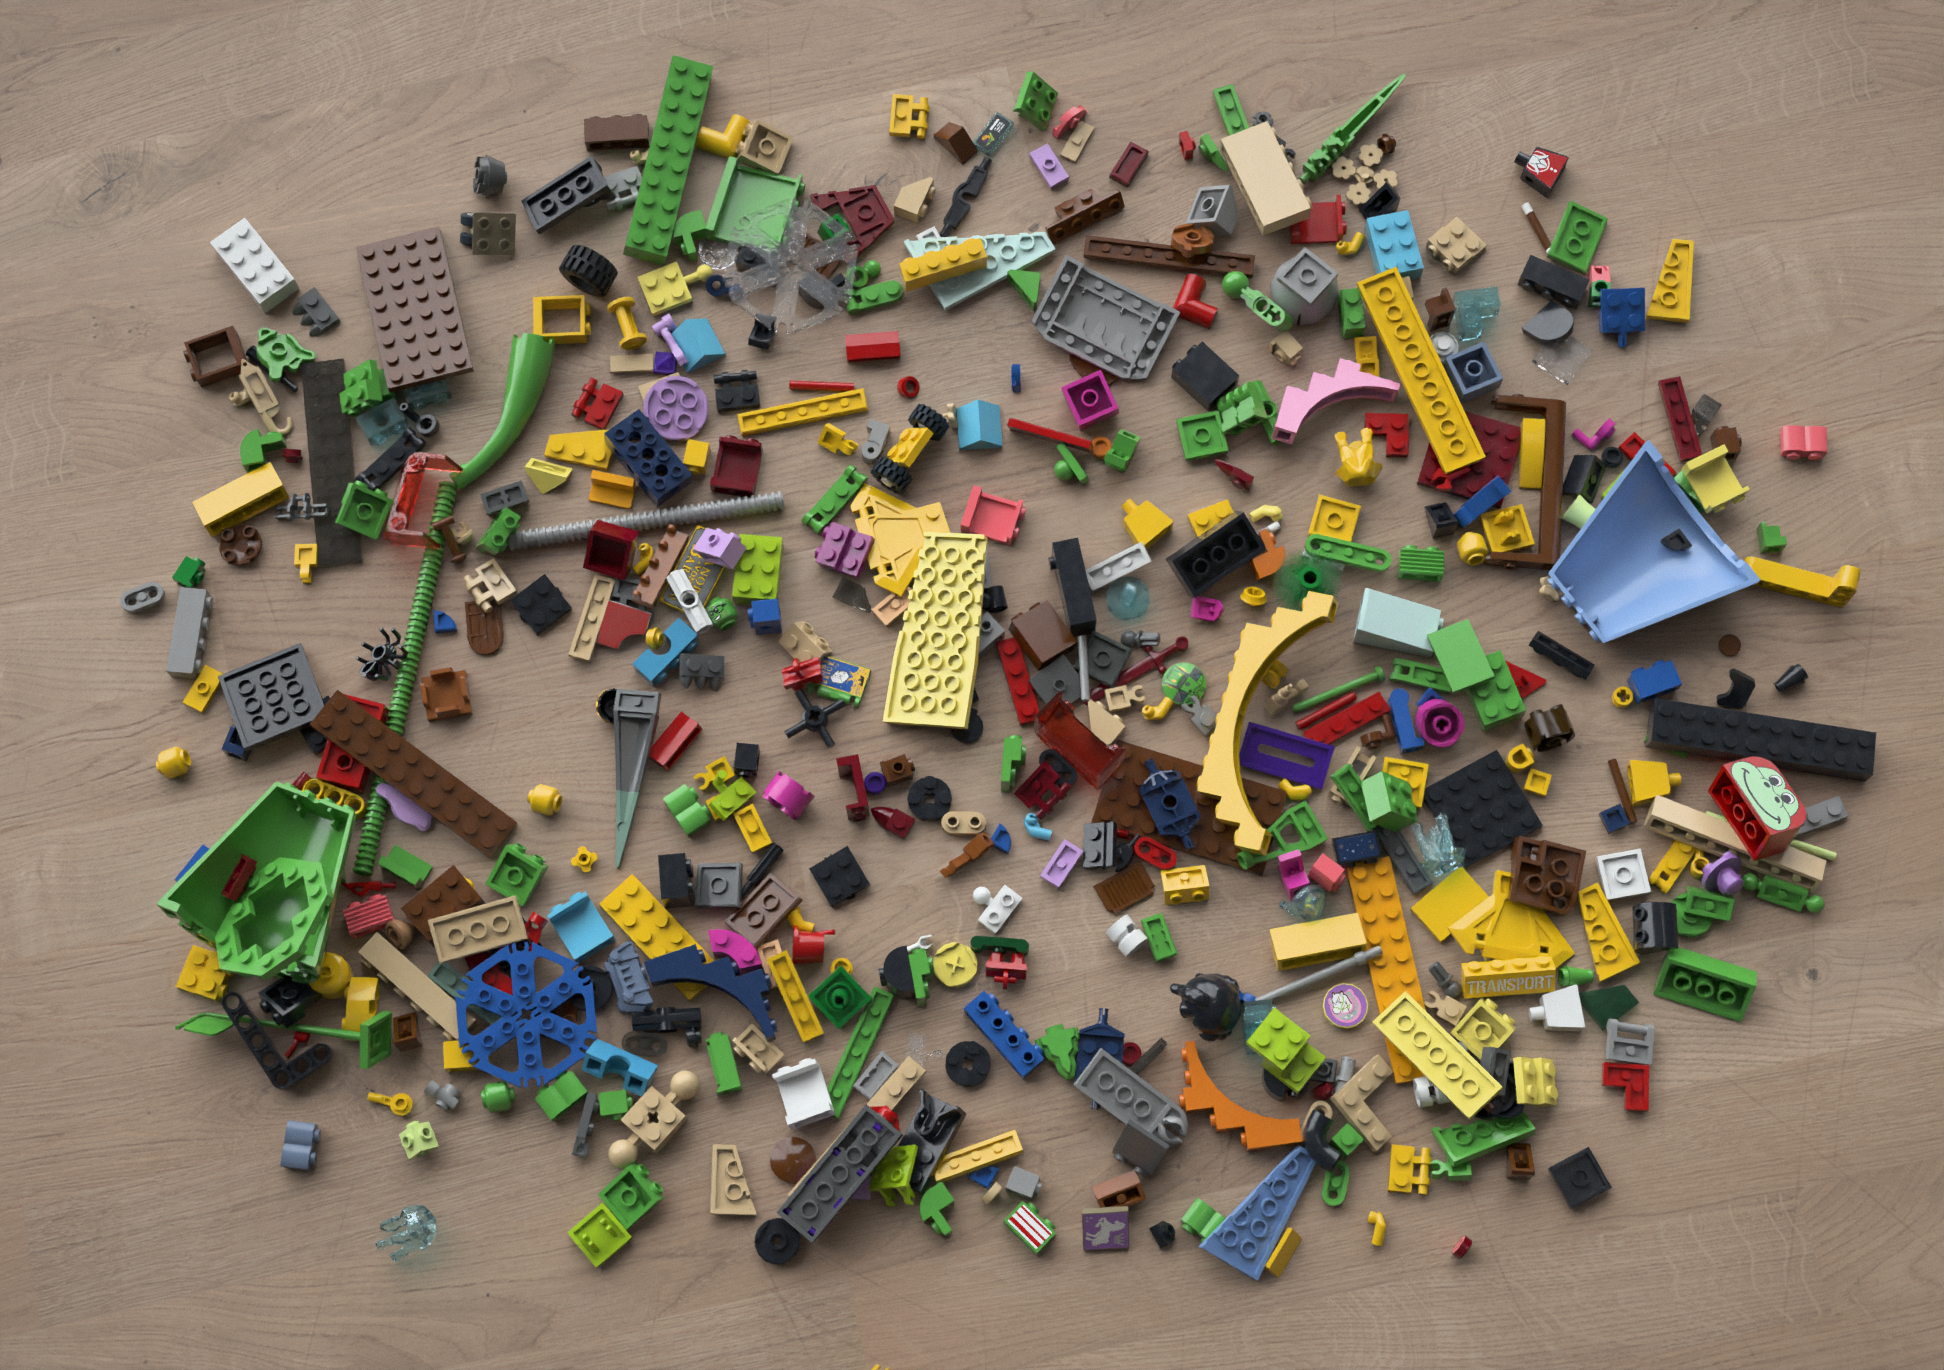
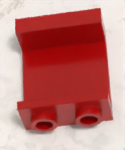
[1290,195,1347,244]

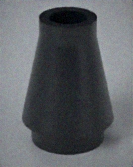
[1774,664,1809,694]

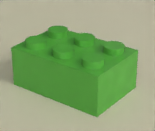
[1465,650,1526,732]

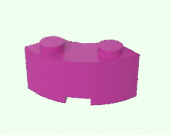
[708,929,763,974]

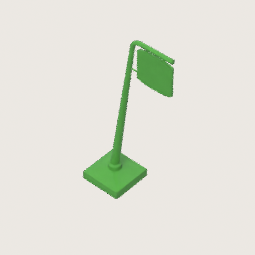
[175,1011,392,1069]

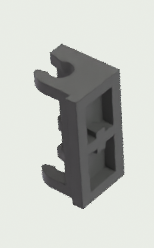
[480,480,529,516]

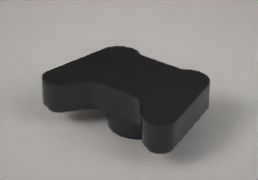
[1716,669,1756,708]

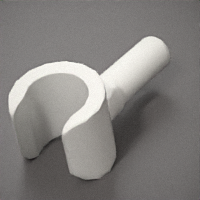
[907,935,935,953]

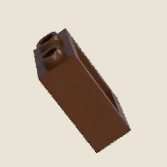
[183,326,248,388]

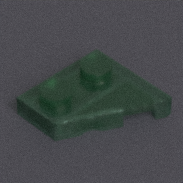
[1579,985,1639,1031]

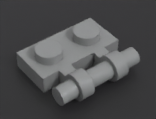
[604,166,642,211]

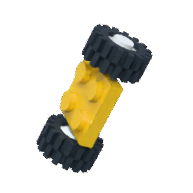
[871,404,950,494]

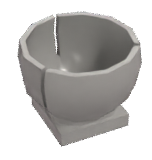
[1270,247,1338,326]

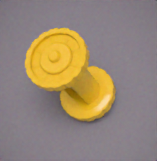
[607,297,648,350]

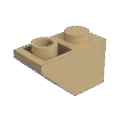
[894,177,936,223]
[1087,699,1125,751]

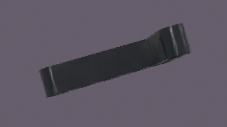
[222,992,333,1089]

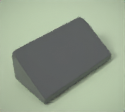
[1480,1047,1511,1097]

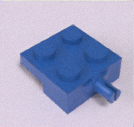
[1599,287,1645,347]

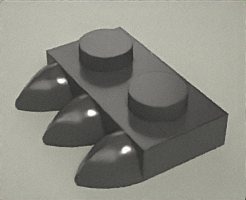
[292,287,340,336]
[679,653,724,691]

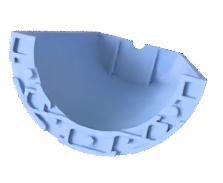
[1547,440,1760,643]

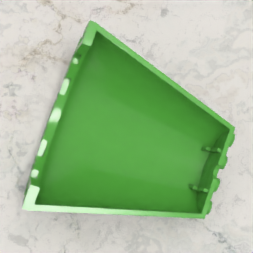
[157,781,356,983]

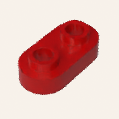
[1134,837,1177,870]

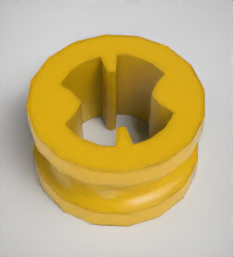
[1612,686,1633,708]

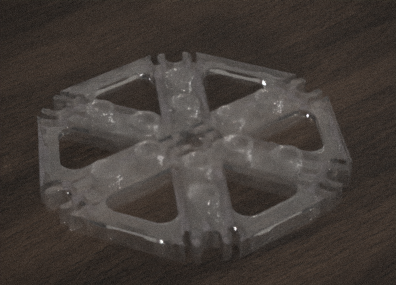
[724,198,858,334]

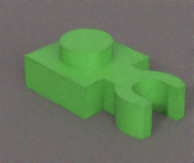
[1430,1157,1472,1181]

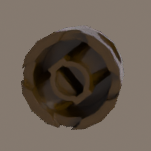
[1524,704,1575,752]

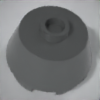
[473,155,507,197]

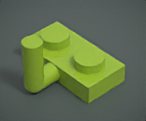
[708,770,756,821]

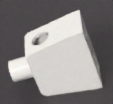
[1528,985,1585,1031]

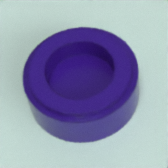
[864,772,886,795]

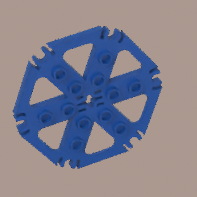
[455,942,597,1089]

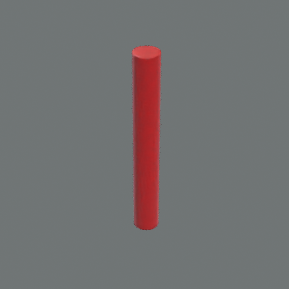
[789,381,854,391]
[1295,692,1357,730]

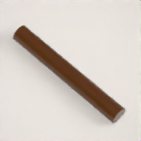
[1608,759,1637,824]

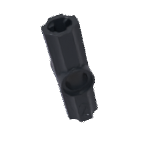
[632,1007,702,1033]

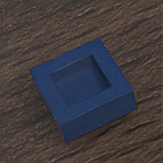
[1599,804,1630,834]

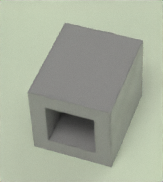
[1006,1166,1042,1200]

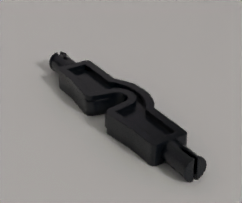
[939,157,992,237]

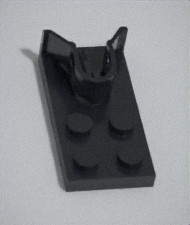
[521,156,616,235]
[898,1089,967,1195]

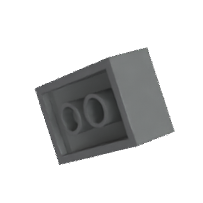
[1112,1120,1169,1178]

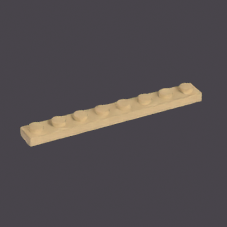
[787,1056,927,1197]

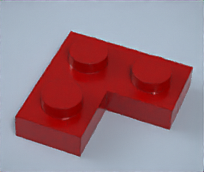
[1364,413,1409,457]
[1602,1062,1649,1112]

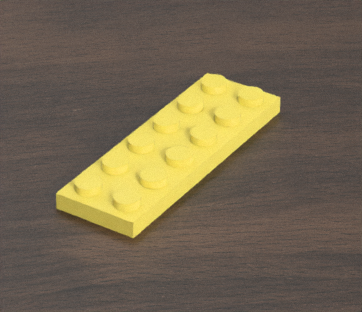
[1373,991,1503,1120]

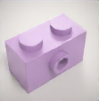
[693,528,746,569]

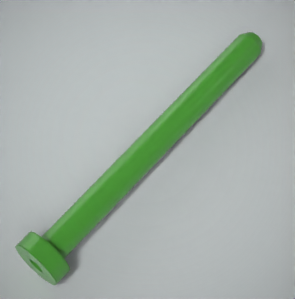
[1292,666,1385,713]

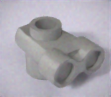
[423,1080,461,1111]

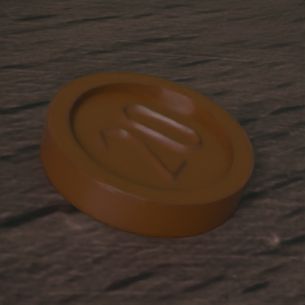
[1718,634,1741,656]

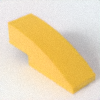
[1519,418,1545,489]

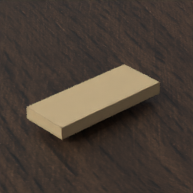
[1060,121,1094,163]
[610,354,654,373]

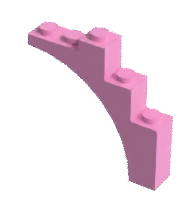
[1271,358,1400,445]

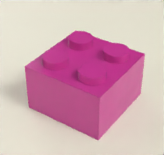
[1061,370,1119,431]

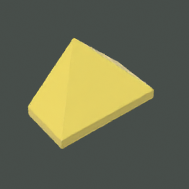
[524,458,573,495]

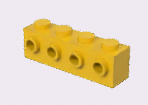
[899,238,987,292]

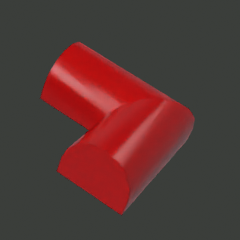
[1172,274,1218,329]

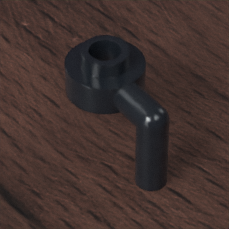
[400,403,440,437]

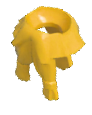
[1334,428,1383,487]

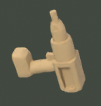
[1264,679,1309,716]

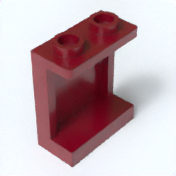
[710,435,763,498]
[836,754,870,822]

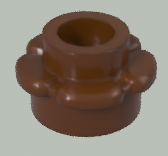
[1377,133,1396,154]

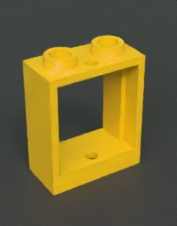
[533,295,591,344]

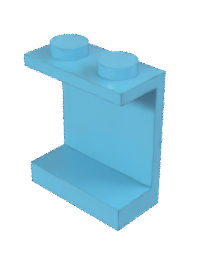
[547,891,616,963]

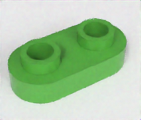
[1321,1160,1350,1207]

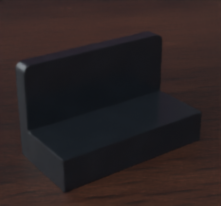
[1563,455,1606,504]

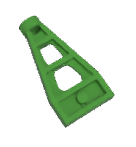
[1237,800,1328,870]

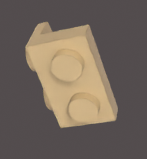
[778,621,832,662]
[732,1024,785,1076]

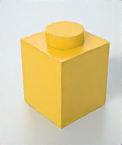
[683,439,711,475]

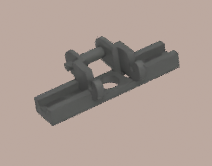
[275,493,329,521]

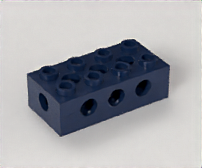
[604,409,692,507]

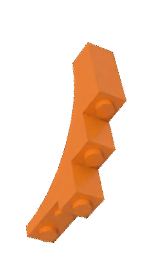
[1179,1041,1303,1152]

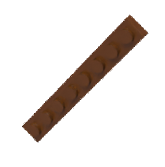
[1083,235,1255,278]

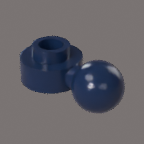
[706,274,744,301]

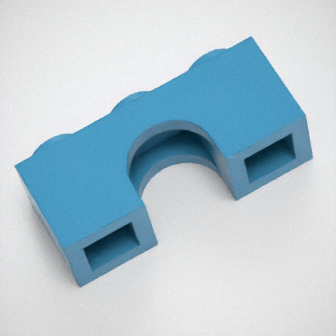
[632,618,699,687]
[581,1038,658,1097]

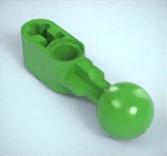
[1222,271,1293,332]

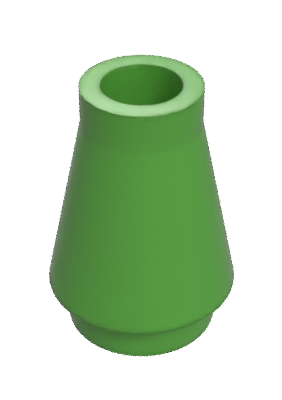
[1558,966,1594,988]

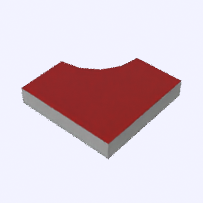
[597,600,652,649]

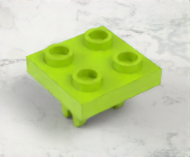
[567,1202,632,1269]

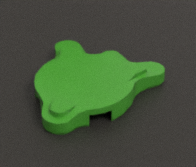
[256,327,316,382]

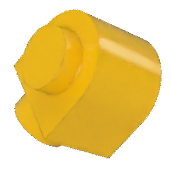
[1505,743,1534,773]

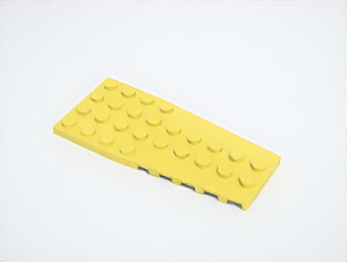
[883,532,988,729]

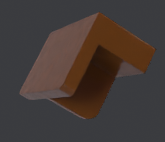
[1425,287,1456,332]

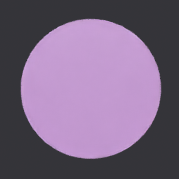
[644,376,708,441]

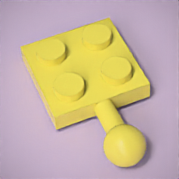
[638,261,713,317]

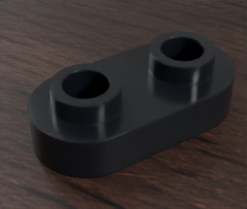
[1039,749,1078,786]

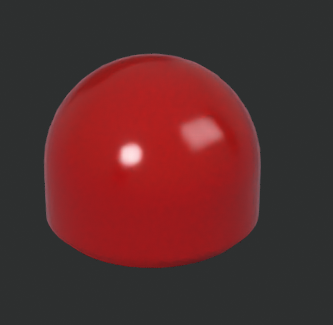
[897,376,919,398]

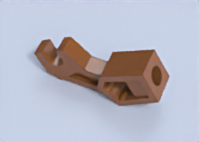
[940,832,995,878]

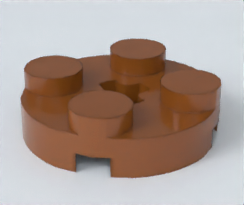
[1171,224,1214,257]

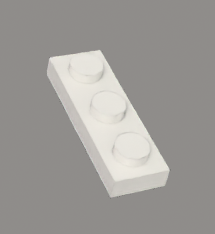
[1086,542,1152,591]

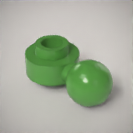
[845,260,881,288]

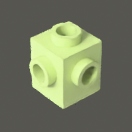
[399,1121,439,1159]

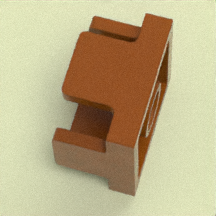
[420,667,472,722]

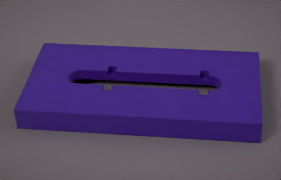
[1239,721,1335,789]

